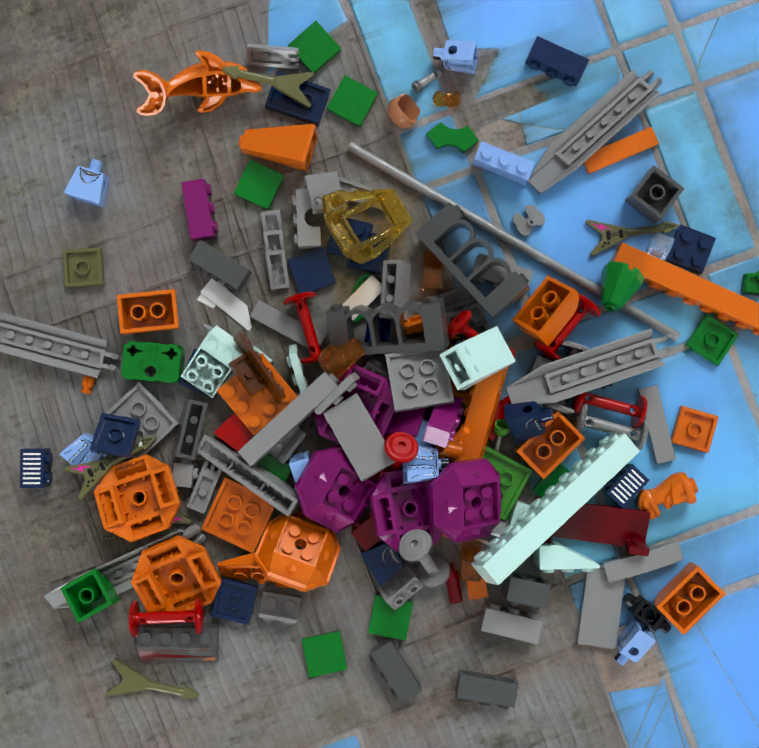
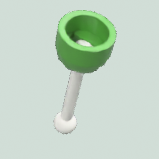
[494,419,509,451]

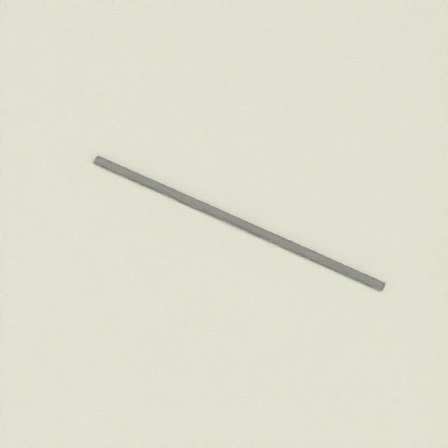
[347,142,680,341]

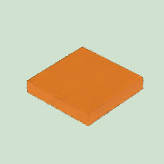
[671,406,719,453]

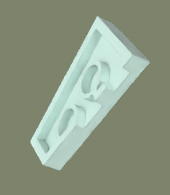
[286,343,308,396]

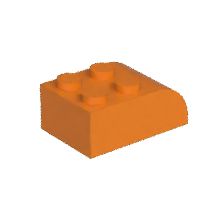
[512,275,579,347]
[117,289,180,335]
[513,410,585,479]
[654,562,725,635]

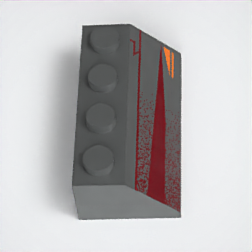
[136,622,219,663]

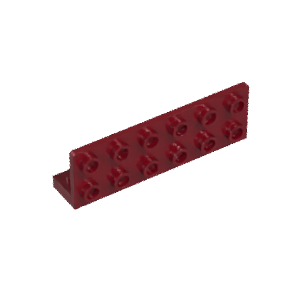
[534,497,650,556]

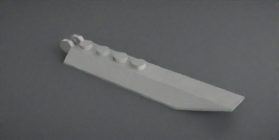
[528,70,663,194]
[0,312,122,378]
[506,328,672,404]
[44,524,206,609]

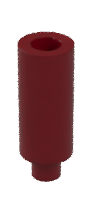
[446,563,463,604]

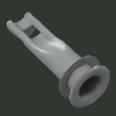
[411,69,442,93]

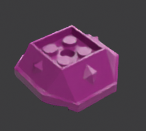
[313,363,395,444]
[294,445,377,533]
[429,458,502,543]
[370,469,443,552]

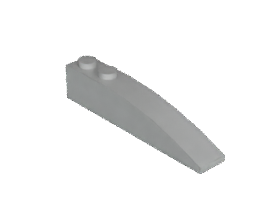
[196,435,300,517]

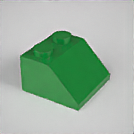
[60,568,120,623]

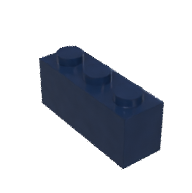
[525,36,589,87]

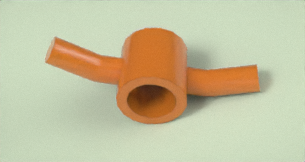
[435,426,470,459]

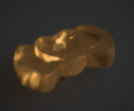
[432,90,462,107]

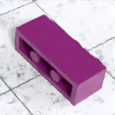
[181,179,219,242]
[423,395,465,448]

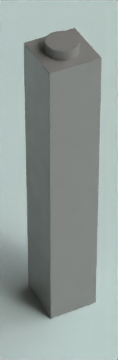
[238,372,339,467]

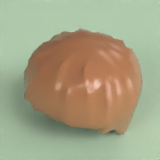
[387,93,420,129]

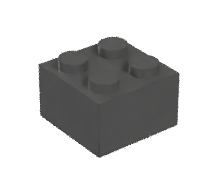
[624,165,685,223]
[501,571,550,610]

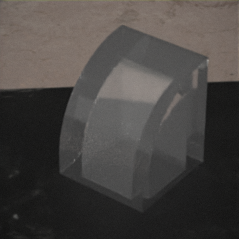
[645,233,675,261]

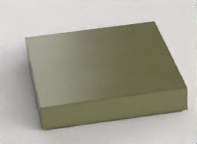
[63,247,105,288]

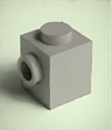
[173,459,199,488]

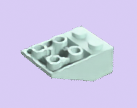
[181,325,243,398]
[440,326,516,390]
[533,539,600,573]

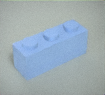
[472,141,535,186]

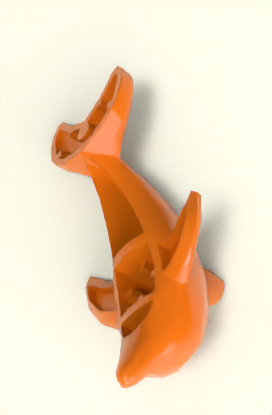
[133,50,262,116]

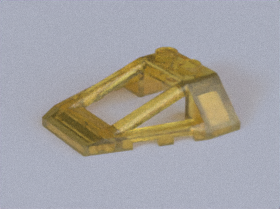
[322,189,413,264]

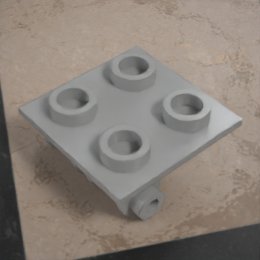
[304,171,350,215]

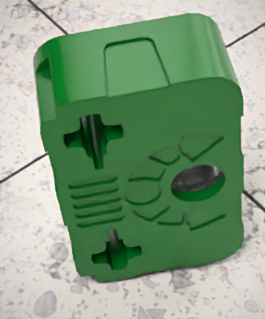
[121,341,185,383]

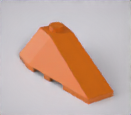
[217,552,291,588]

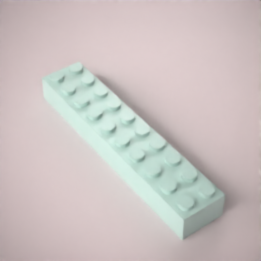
[471,433,640,585]

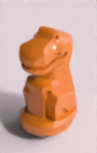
[636,472,698,519]

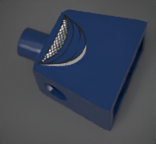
[504,401,554,443]
[361,542,404,586]

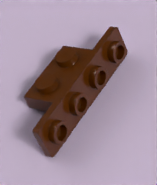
[228,331,286,403]

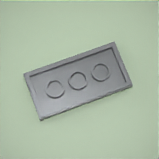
[323,393,395,482]
[576,568,625,649]

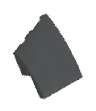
[437,283,489,335]

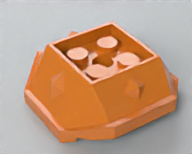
[94,454,181,542]
[254,510,341,592]
[131,535,222,612]

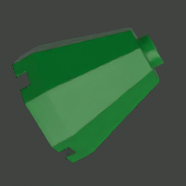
[601,261,645,312]

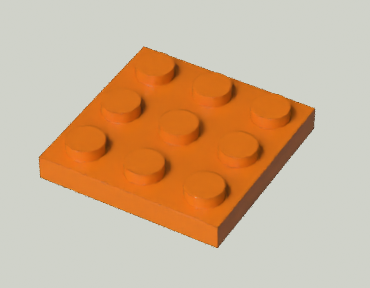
[217,353,298,435]
[201,476,275,553]

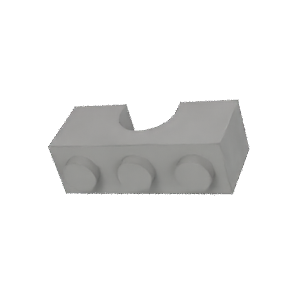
[292,189,322,250]

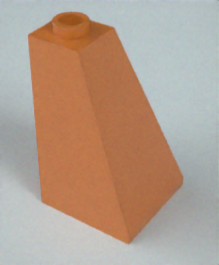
[238,124,318,172]

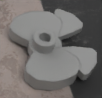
[513,204,545,237]

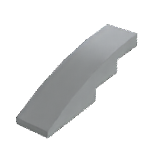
[261,209,290,290]
[603,540,684,583]

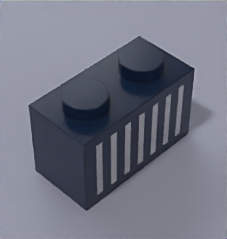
[20,448,53,488]
[602,463,650,508]

